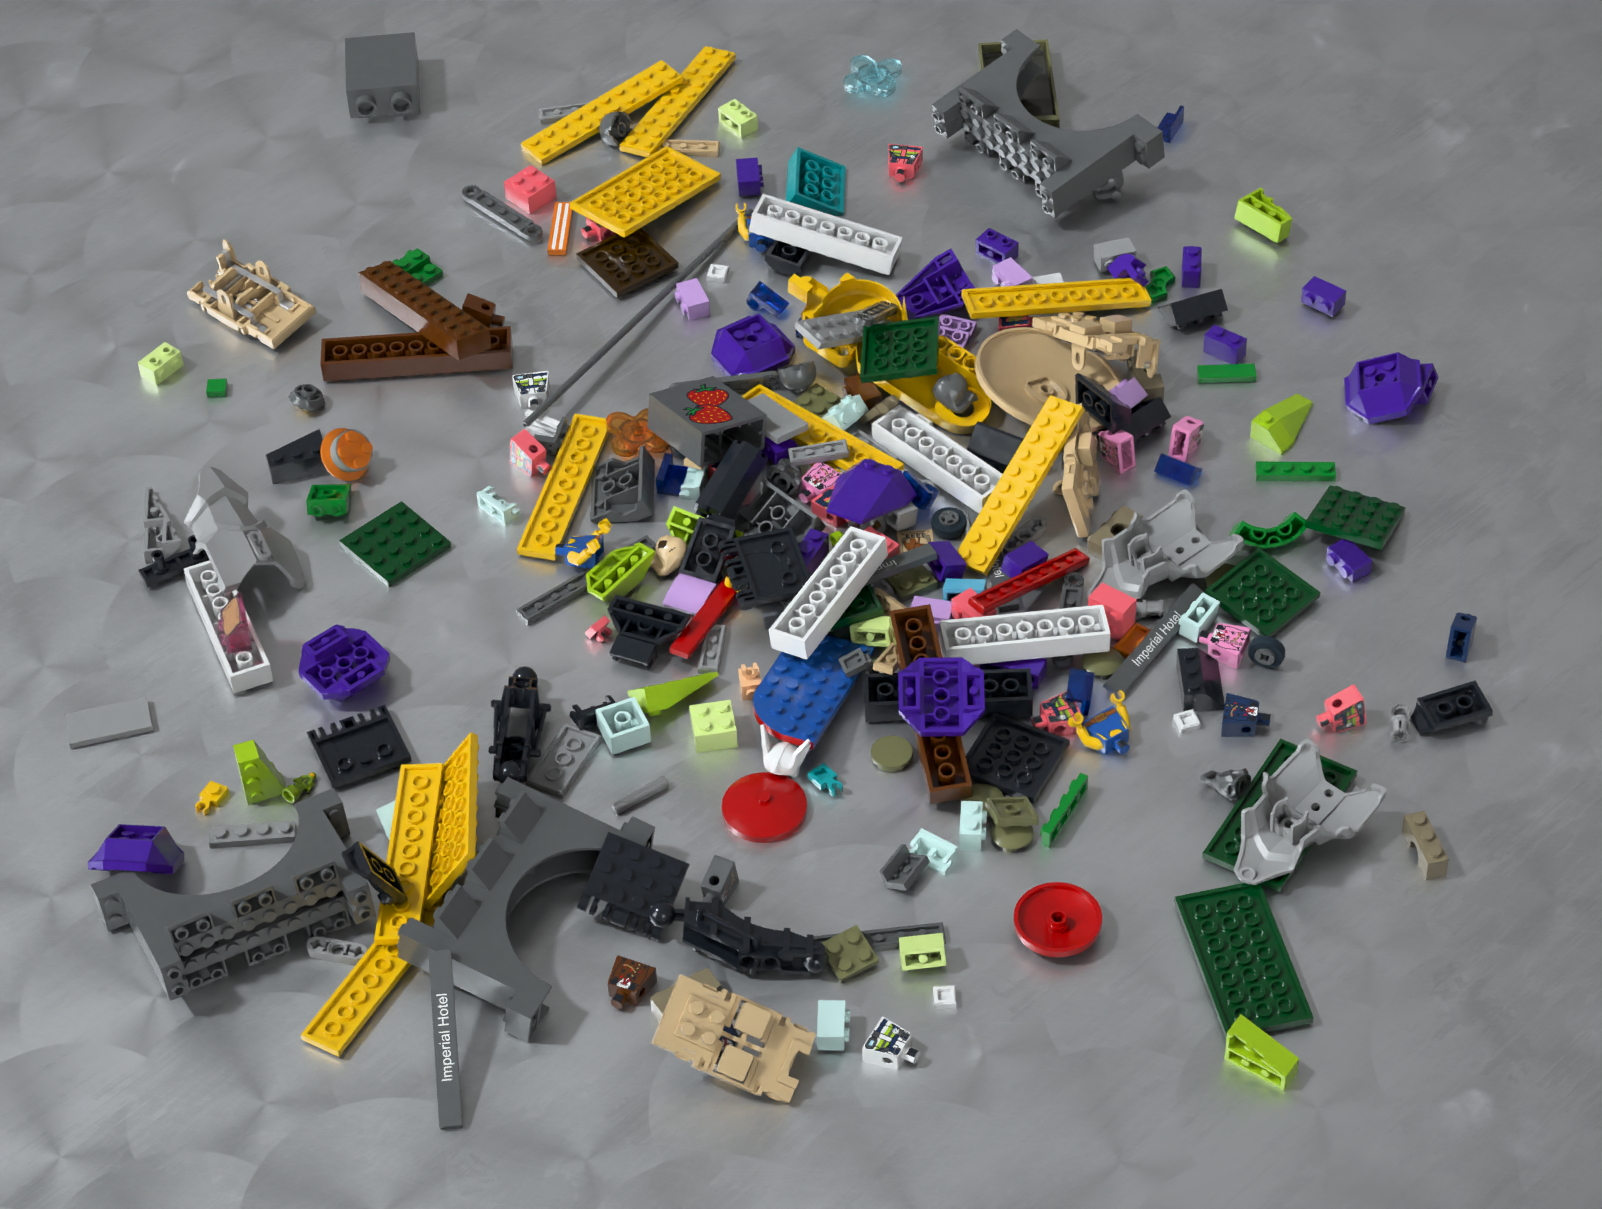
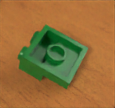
[392,248,443,286]
[306,484,351,517]

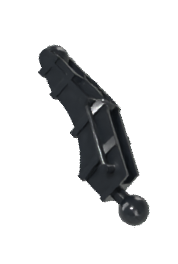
[488,666,551,784]
[648,897,829,977]

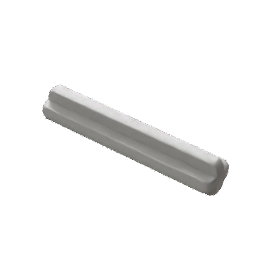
[612,776,669,814]

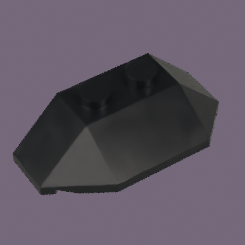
[608,595,691,646]

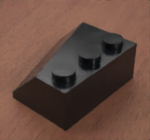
[265,429,328,484]

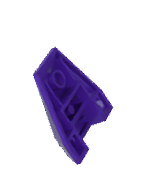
[896,249,975,320]
[826,459,916,524]

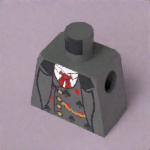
[701,855,739,906]

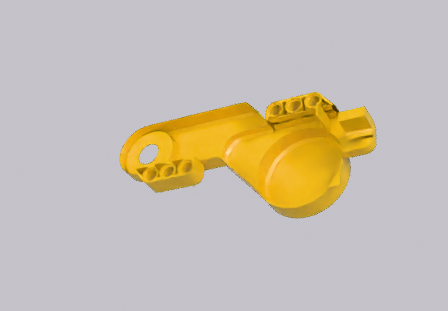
[788,273,991,435]

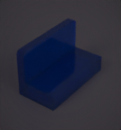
[1157,105,1184,143]
[656,453,688,497]
[1154,453,1202,486]
[1066,669,1095,716]

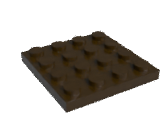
[576,228,679,298]

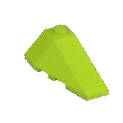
[1250,393,1313,455]
[627,671,718,717]

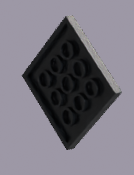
[965,712,1070,804]

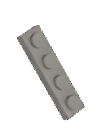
[209,820,296,849]

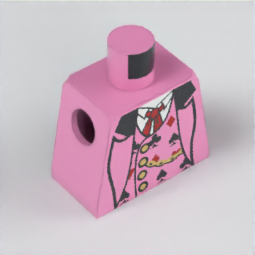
[1168,416,1204,463]
[1096,430,1136,474]
[799,462,841,503]
[1199,623,1251,669]

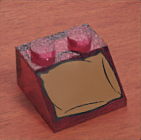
[218,592,252,654]

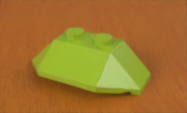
[666,506,744,546]
[586,542,655,602]

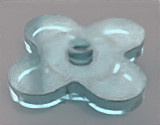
[843,55,902,97]

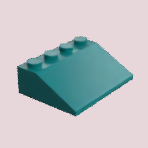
[786,147,846,216]

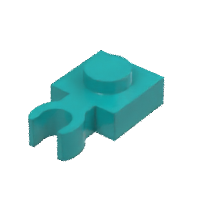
[807,763,843,797]

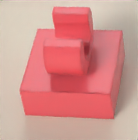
[585,615,612,643]

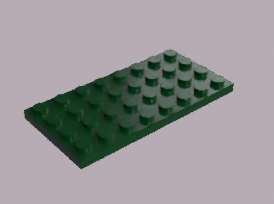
[1202,739,1357,892]
[1174,883,1314,1039]

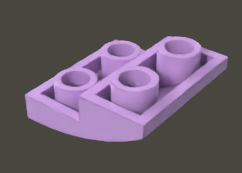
[939,313,977,349]
[662,573,717,616]

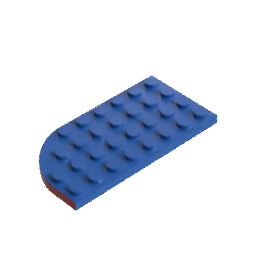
[753,635,874,749]

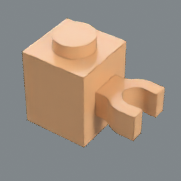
[738,663,761,701]

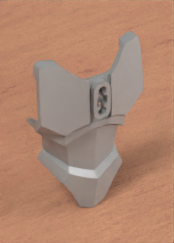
[184,466,306,593]
[1087,489,1244,602]
[1234,738,1387,885]

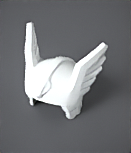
[760,724,811,779]

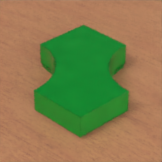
[1145,266,1175,304]

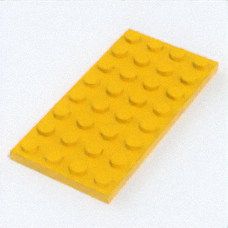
[570,146,721,238]
[424,732,479,909]

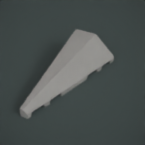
[143,487,182,564]

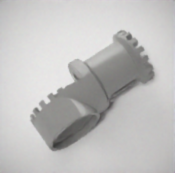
[1135,599,1164,622]
[1391,704,1411,743]

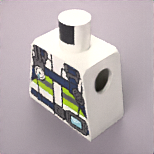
[512,371,550,411]
[862,1017,920,1070]

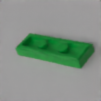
[1197,363,1257,383]

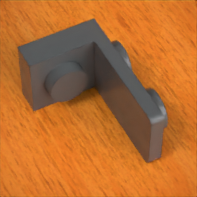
[534,417,570,457]
[838,648,879,678]

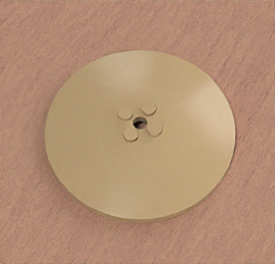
[975,327,1121,432]

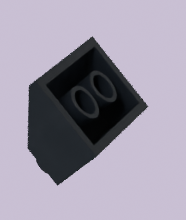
[1158,289,1228,329]
[1075,373,1132,434]
[1099,397,1171,444]
[967,421,1024,474]
[1176,648,1225,712]

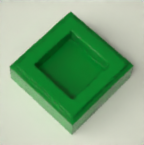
[206,378,228,397]

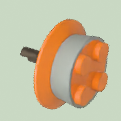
[321,428,373,481]

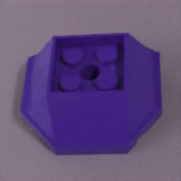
[711,313,795,376]
[1344,352,1423,424]
[299,624,391,703]
[898,657,985,737]
[88,824,184,874]

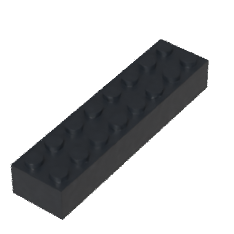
[864,668,1033,722]

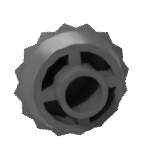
[288,384,325,411]

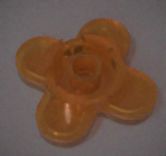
[606,408,670,457]

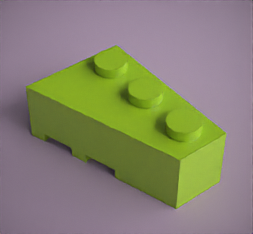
[1234,188,1292,243]
[233,740,287,805]
[1224,1014,1299,1090]

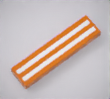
[547,202,573,255]

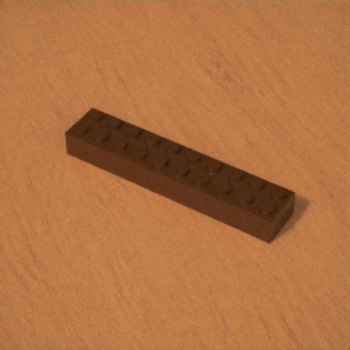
[358,261,491,361]
[320,326,513,381]
[889,604,972,804]

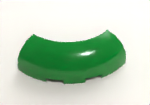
[1229,512,1307,548]

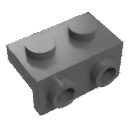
[879,844,930,891]

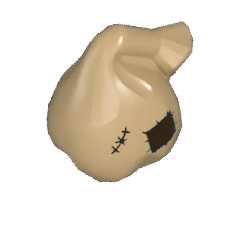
[650,535,688,576]

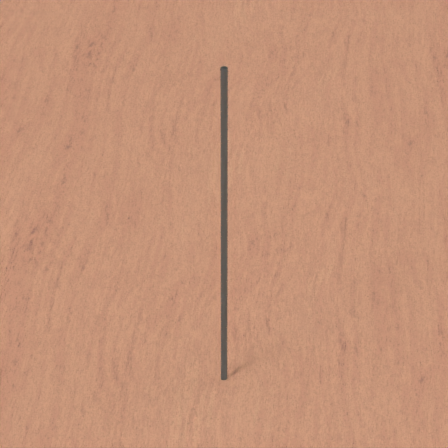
[522,208,753,428]

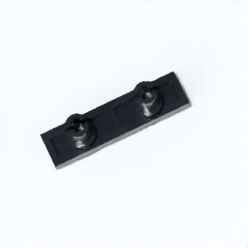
[138,535,209,588]

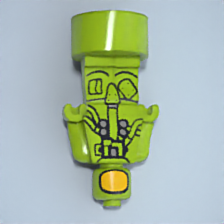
[282,772,317,803]

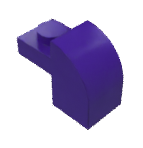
[1107,254,1149,287]

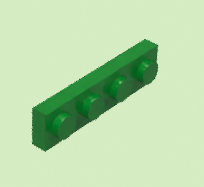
[1255,461,1336,481]
[1040,773,1088,848]

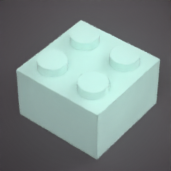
[596,697,651,755]

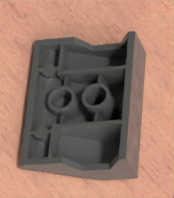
[590,445,655,523]
[733,478,826,545]

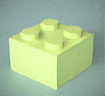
[689,700,738,753]

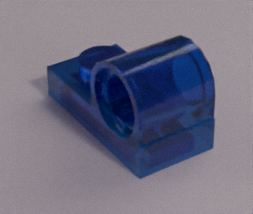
[746,281,790,318]
[903,470,940,510]

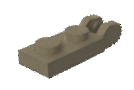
[859,395,899,425]

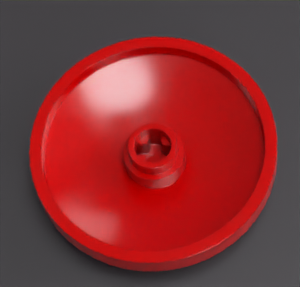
[722,772,807,843]
[1014,882,1102,957]

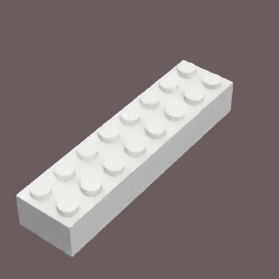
[749,194,903,275]
[872,405,1003,513]
[769,526,888,660]
[184,560,273,694]
[939,605,1111,665]

